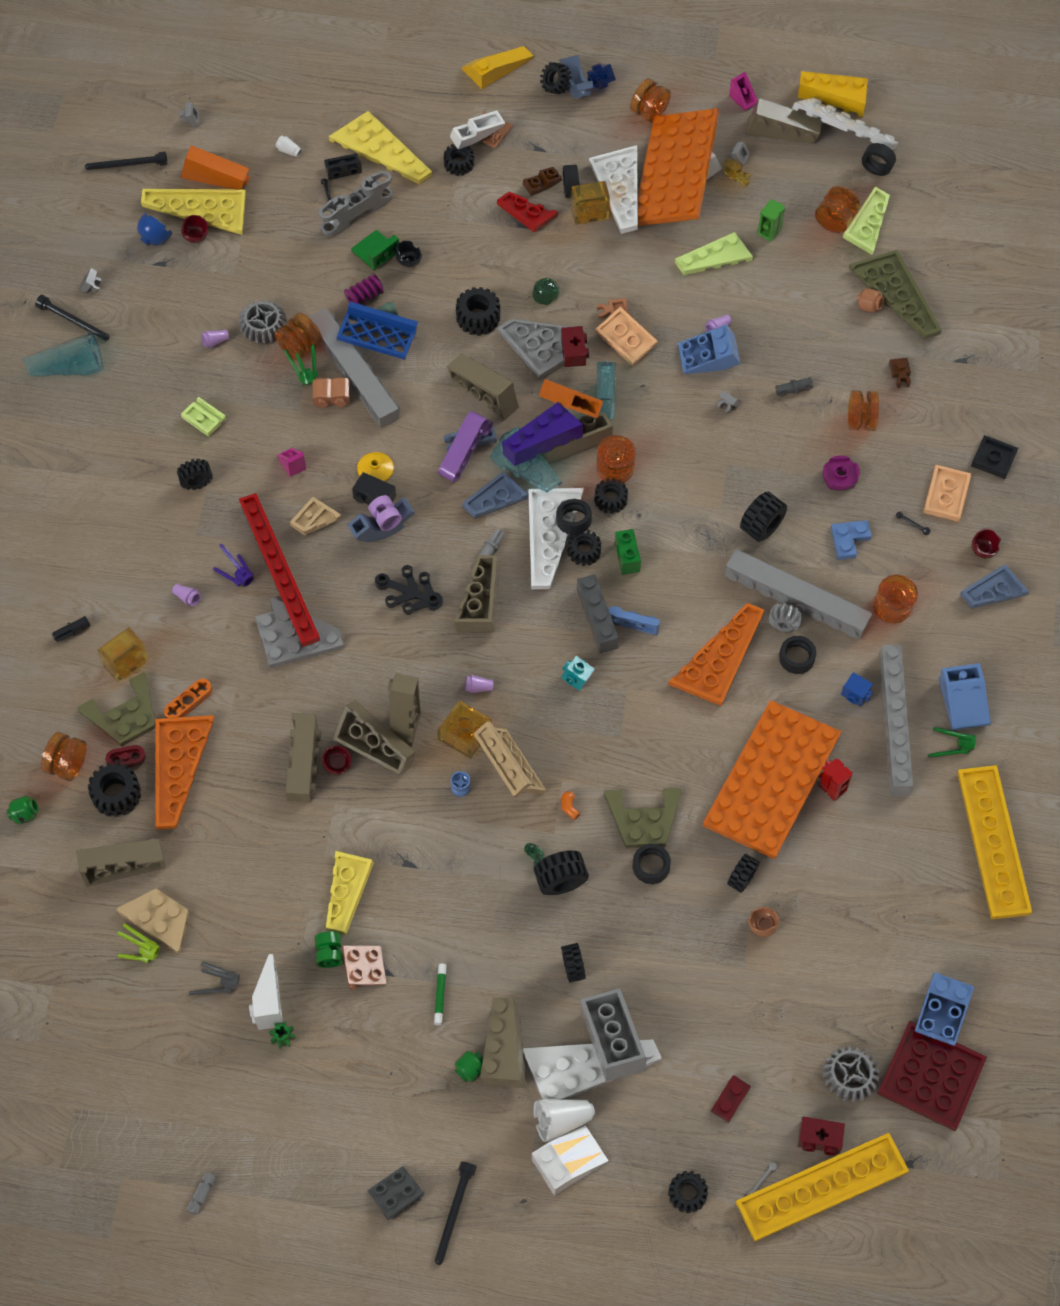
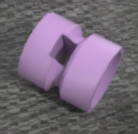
[368,495,402,531]

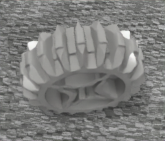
[239,299,287,344]
[822,1045,880,1103]

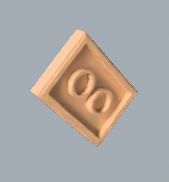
[595,306,658,367]
[923,465,972,522]

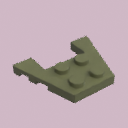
[77,672,155,747]
[604,788,681,848]

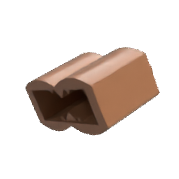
[313,378,350,408]

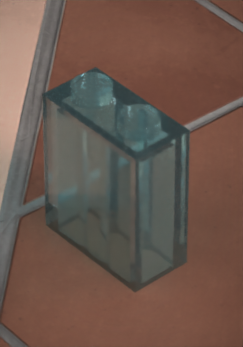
[596,361,616,419]

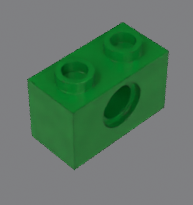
[614,529,641,575]

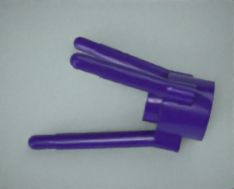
[213,544,254,587]

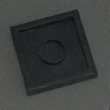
[971,435,1018,479]

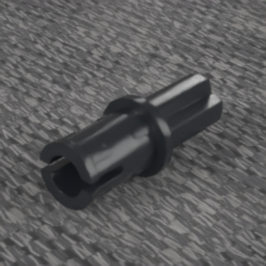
[52,616,91,642]

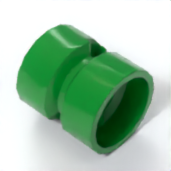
[314,931,343,968]

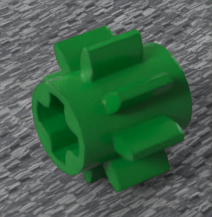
[269,1021,295,1049]

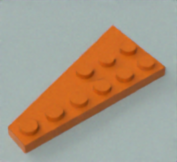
[668,603,765,706]
[155,715,215,830]

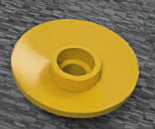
[357,452,394,481]

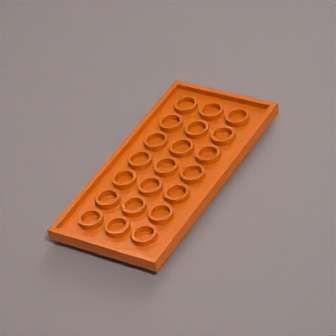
[637,108,719,226]
[703,700,842,860]

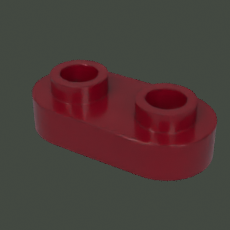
[105,745,146,768]

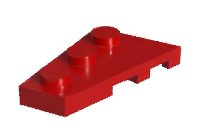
[497,192,558,232]

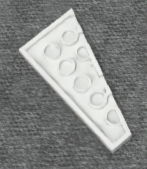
[792,97,899,150]
[589,145,638,234]
[529,488,584,590]

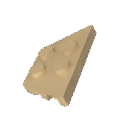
[116,888,189,954]

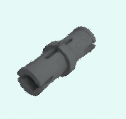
[775,377,813,397]

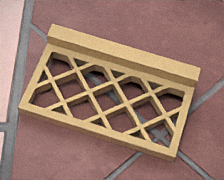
[474,722,547,797]

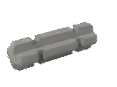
[187,1172,216,1215]

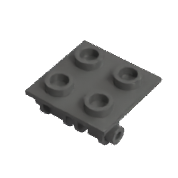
[367,1166,424,1220]

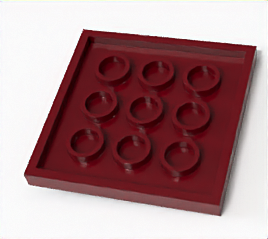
[877,1020,987,1131]

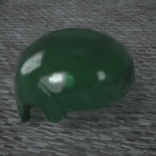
[532,278,560,305]

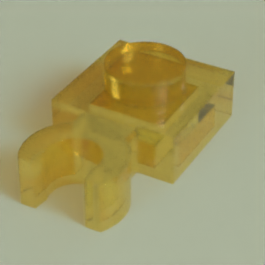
[724,158,751,187]

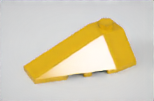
[462,46,534,89]

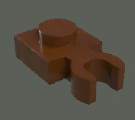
[889,358,911,388]

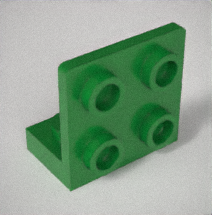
[351,230,399,271]

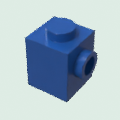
[841,672,873,706]

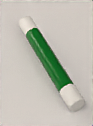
[434,964,447,1026]

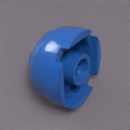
[137,212,173,246]

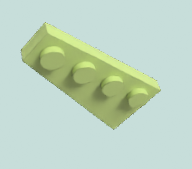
[842,187,890,255]
[675,232,753,275]

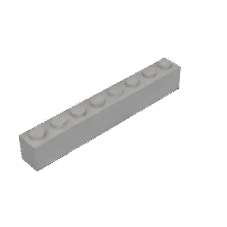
[308,308,400,428]
[724,549,872,639]
[879,645,913,796]

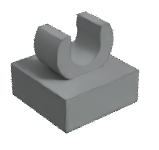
[179,102,199,127]
[728,142,750,166]
[79,268,102,293]
[718,390,741,413]

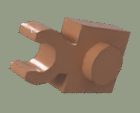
[597,298,629,319]

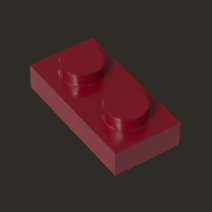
[711,1075,751,1123]

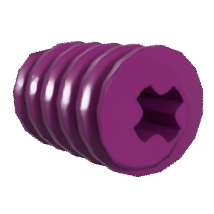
[344,273,384,304]

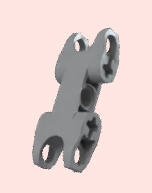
[318,171,393,237]

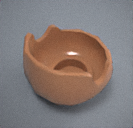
[747,907,779,937]

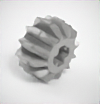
[769,603,802,633]

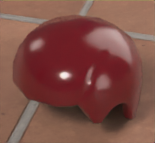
[181,215,208,243]
[972,528,1001,559]
[322,745,352,775]

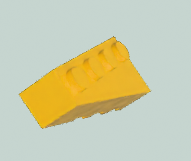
[798,71,868,118]

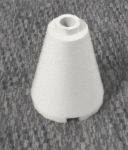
[534,1099,595,1142]

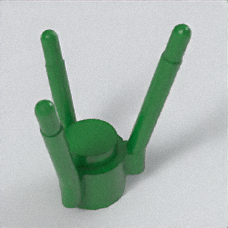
[284,345,318,386]
[928,727,976,758]

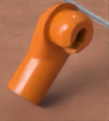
[561,791,580,820]

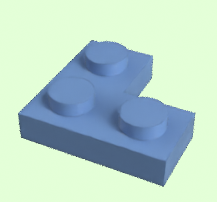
[831,520,871,560]

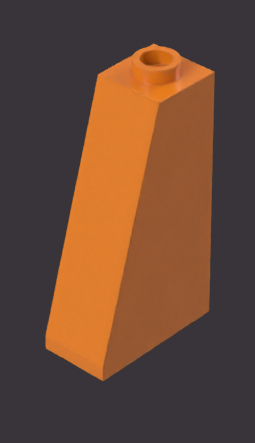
[181,145,250,190]
[539,379,604,418]

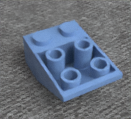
[678,324,741,374]
[938,663,991,730]
[914,972,974,1046]

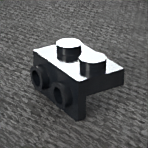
[324,153,362,180]

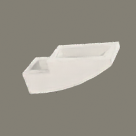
[450,110,505,150]

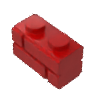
[819,758,853,801]

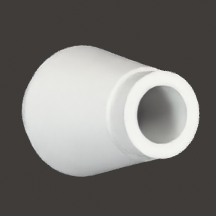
[275,135,302,157]

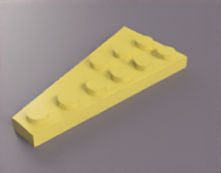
[329,111,432,184]
[141,189,246,235]

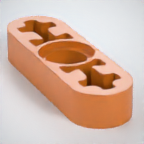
[164,679,212,718]

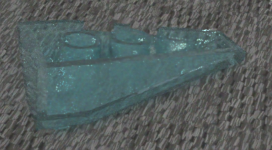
[23,332,104,376]
[490,426,562,493]

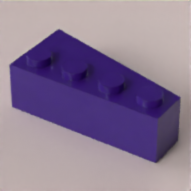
[502,402,583,466]

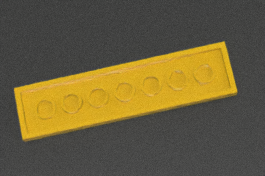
[957,765,1032,920]
[735,1133,909,1242]

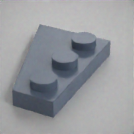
[462,472,528,519]
[960,564,1029,609]

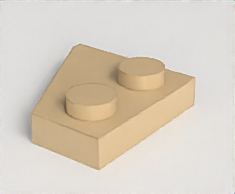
[290,497,341,535]

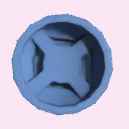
[451,771,471,797]

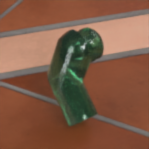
[524,843,544,867]

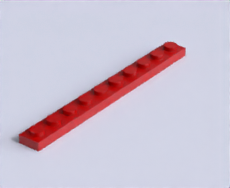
[239,493,320,647]

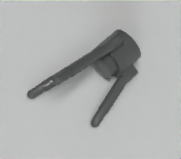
[189,962,240,995]

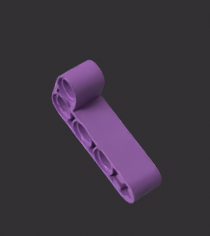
[438,411,493,483]

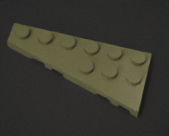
[849,250,942,339]

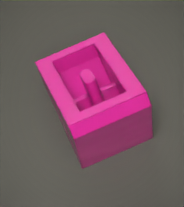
[729,72,758,110]
[277,447,306,477]

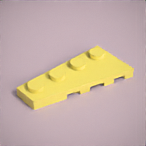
[326,851,374,935]

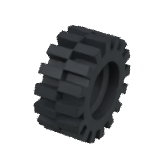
[540,62,572,95]
[443,144,474,176]
[177,459,213,490]
[594,478,628,514]
[567,530,601,566]
[727,854,760,893]
[561,943,586,983]
[668,1171,708,1213]

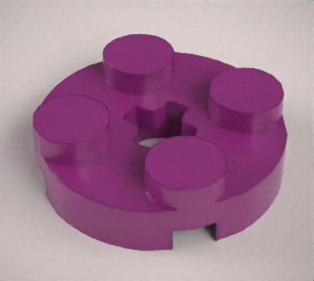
[822,455,860,491]

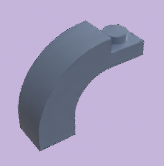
[559,55,594,99]
[347,497,415,542]

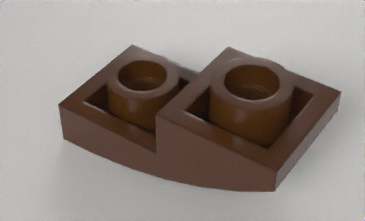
[522,167,562,196]

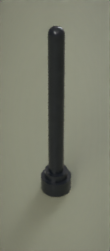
[85,151,167,170]
[35,295,110,341]
[435,1161,477,1265]

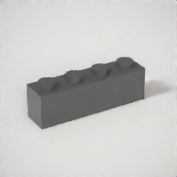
[577,574,619,653]

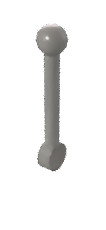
[746,1162,777,1196]

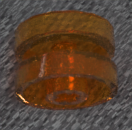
[630,78,671,123]
[848,390,879,431]
[41,732,87,781]

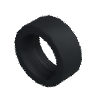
[861,143,896,176]
[563,164,580,198]
[556,499,592,535]
[779,636,817,674]
[632,844,671,884]

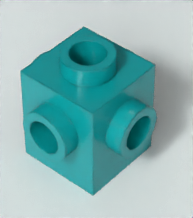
[561,656,595,691]

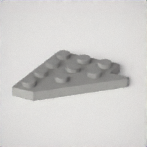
[497,319,584,379]
[255,597,344,668]

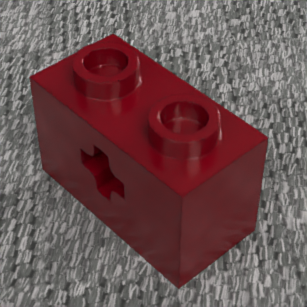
[561,326,589,367]
[797,1116,845,1156]

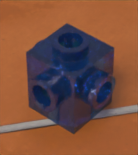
[587,63,616,89]

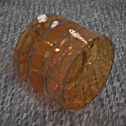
[815,186,861,233]
[274,313,322,361]
[596,435,635,483]
[873,574,918,624]

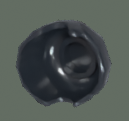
[395,240,422,268]

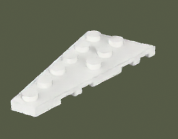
[523,1039,662,1100]

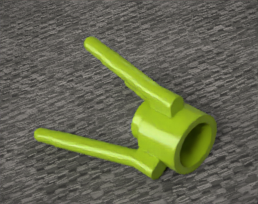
[117,923,160,963]

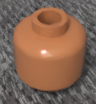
[857,288,884,313]

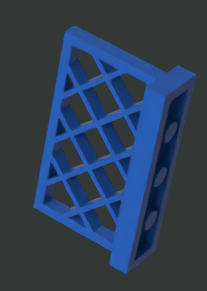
[337,302,418,360]

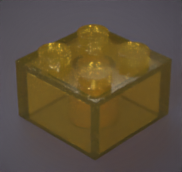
[571,181,610,225]
[98,627,149,682]
[437,700,492,759]

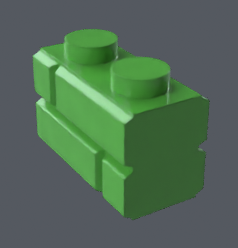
[758,200,785,241]

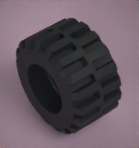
[456,287,500,336]
[740,491,787,542]
[88,762,141,817]
[533,850,589,895]

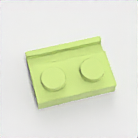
[181,397,226,437]

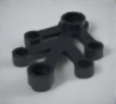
[375,565,443,615]

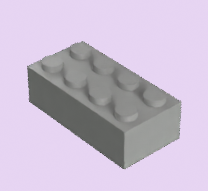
[580,988,646,1082]

